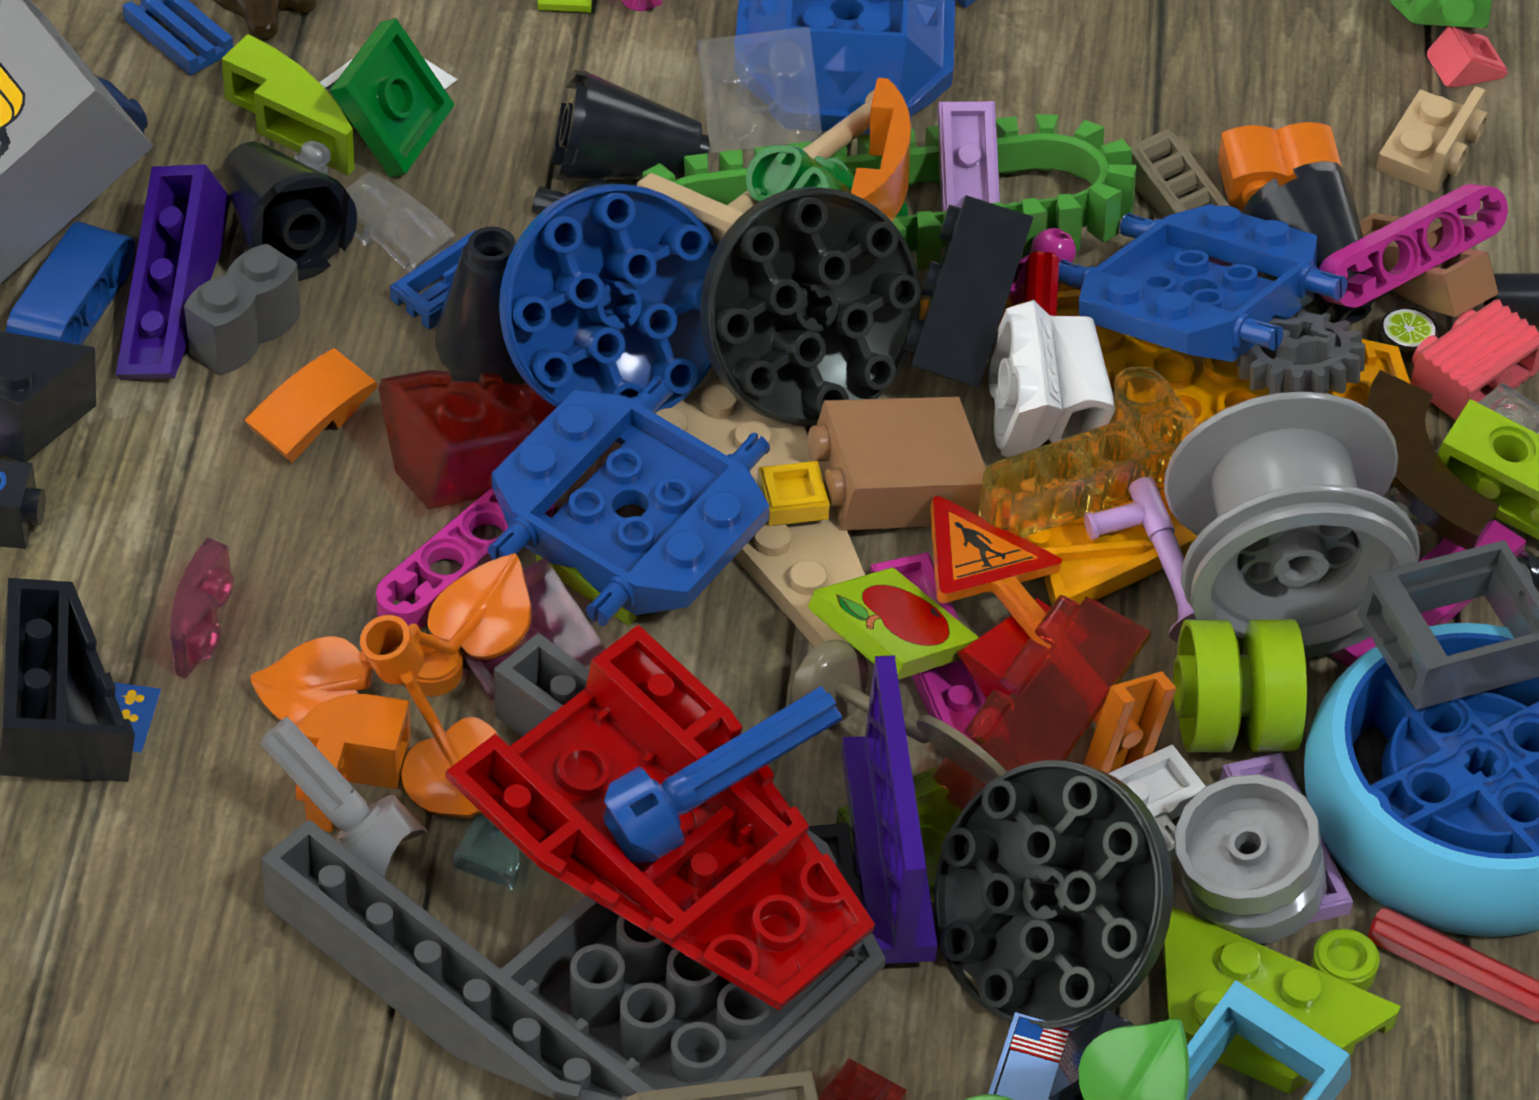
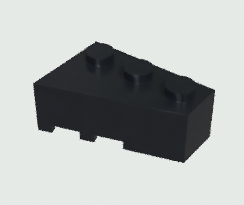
[902,195,1033,387]
[0,331,97,462]

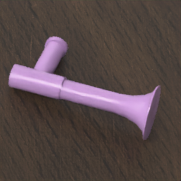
[1084,477,1196,642]

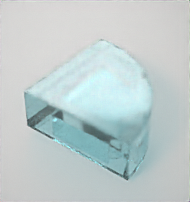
[454,814,519,890]

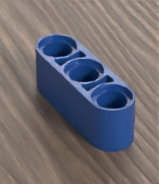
[5,221,136,345]

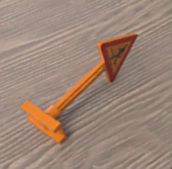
[930,496,1177,773]

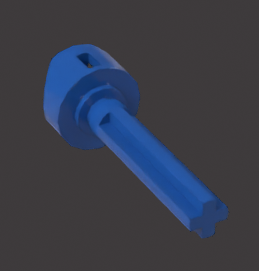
[604,686,842,863]

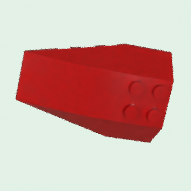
[445,624,875,1011]

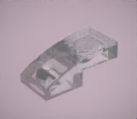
[346,172,456,273]

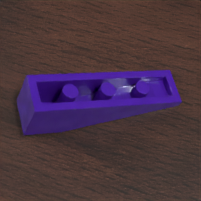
[116,164,230,380]

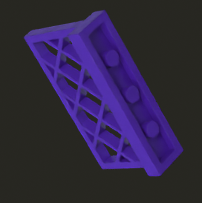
[841,655,938,964]

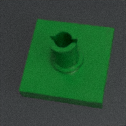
[329,18,455,178]

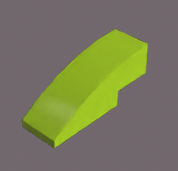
[222,34,355,176]

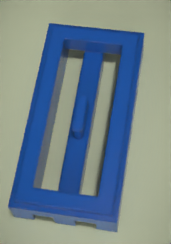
[122,0,234,76]
[390,230,476,330]

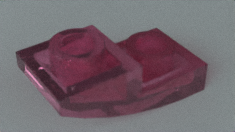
[170,537,234,679]

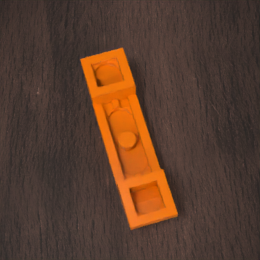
[851,78,911,221]

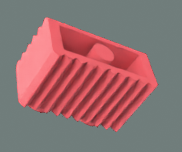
[1410,299,1539,421]

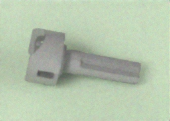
[259,717,427,878]

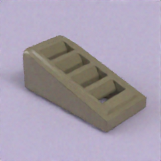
[1130,129,1229,218]

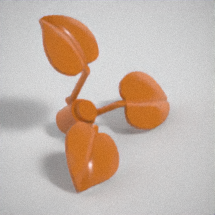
[250,553,532,818]

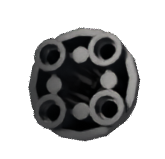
[435,226,525,387]

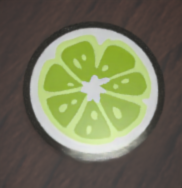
[1378,307,1438,363]

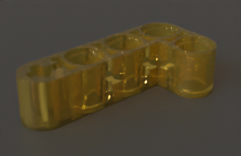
[978,366,1197,538]

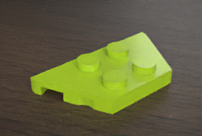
[1162,906,1401,1094]

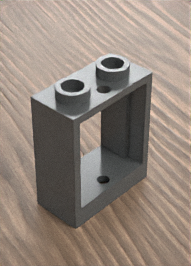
[1358,540,1539,710]

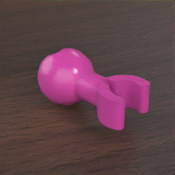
[1009,228,1076,305]

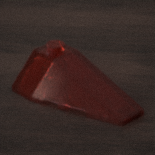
[378,370,556,510]

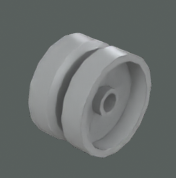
[1175,774,1327,944]

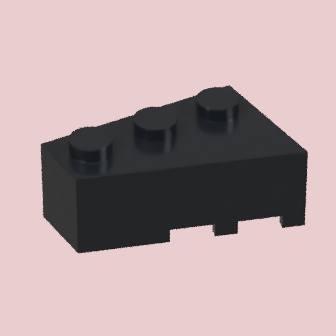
[0,578,135,782]

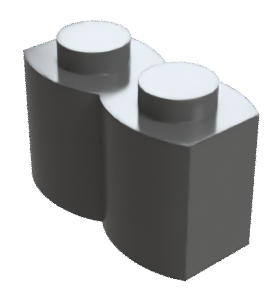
[184,244,300,375]

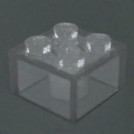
[697,27,823,153]

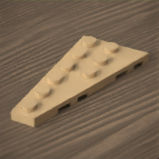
[655,379,865,647]

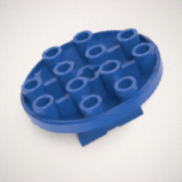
[499,184,717,413]

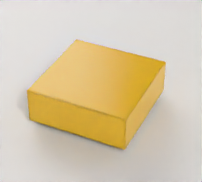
[757,461,830,526]

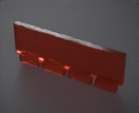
[932,595,1151,810]

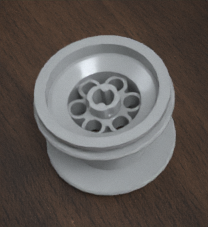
[1164,391,1420,658]

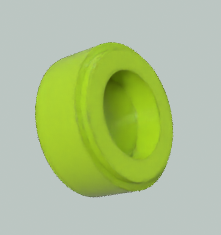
[1311,929,1380,991]

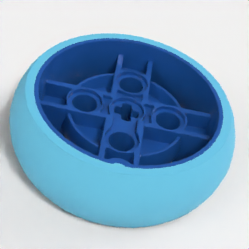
[1304,623,1539,937]

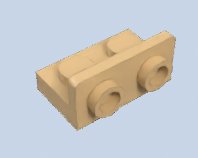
[1375,86,1489,193]

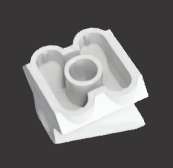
[988,300,1115,463]

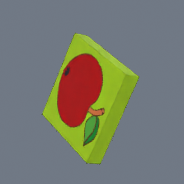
[808,567,979,680]

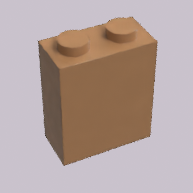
[808,397,992,530]

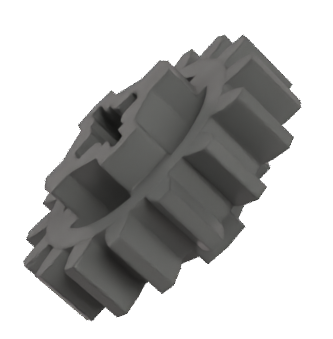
[1236,310,1365,395]

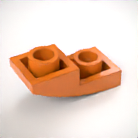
[245,348,378,463]

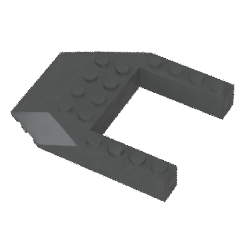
[261,633,886,1100]

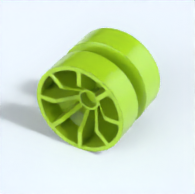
[1172,619,1307,753]

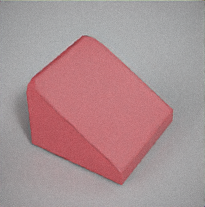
[1427,26,1508,87]

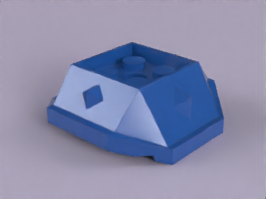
[734,0,955,134]

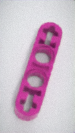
[1319,183,1508,308]
[376,488,555,629]

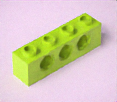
[1437,399,1539,540]

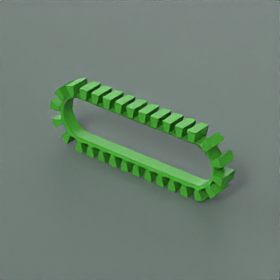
[643,114,1136,271]

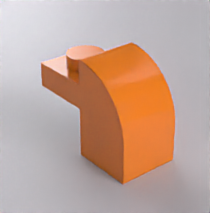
[296,694,411,832]

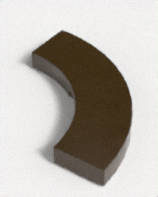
[1365,370,1500,550]

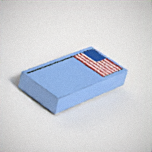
[988,1012,1075,1100]

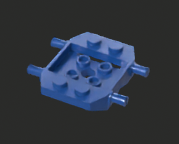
[1058,204,1348,362]
[487,376,770,626]

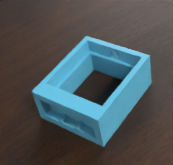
[1187,980,1351,1100]

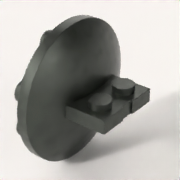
[700,187,921,426]
[934,760,1173,1028]

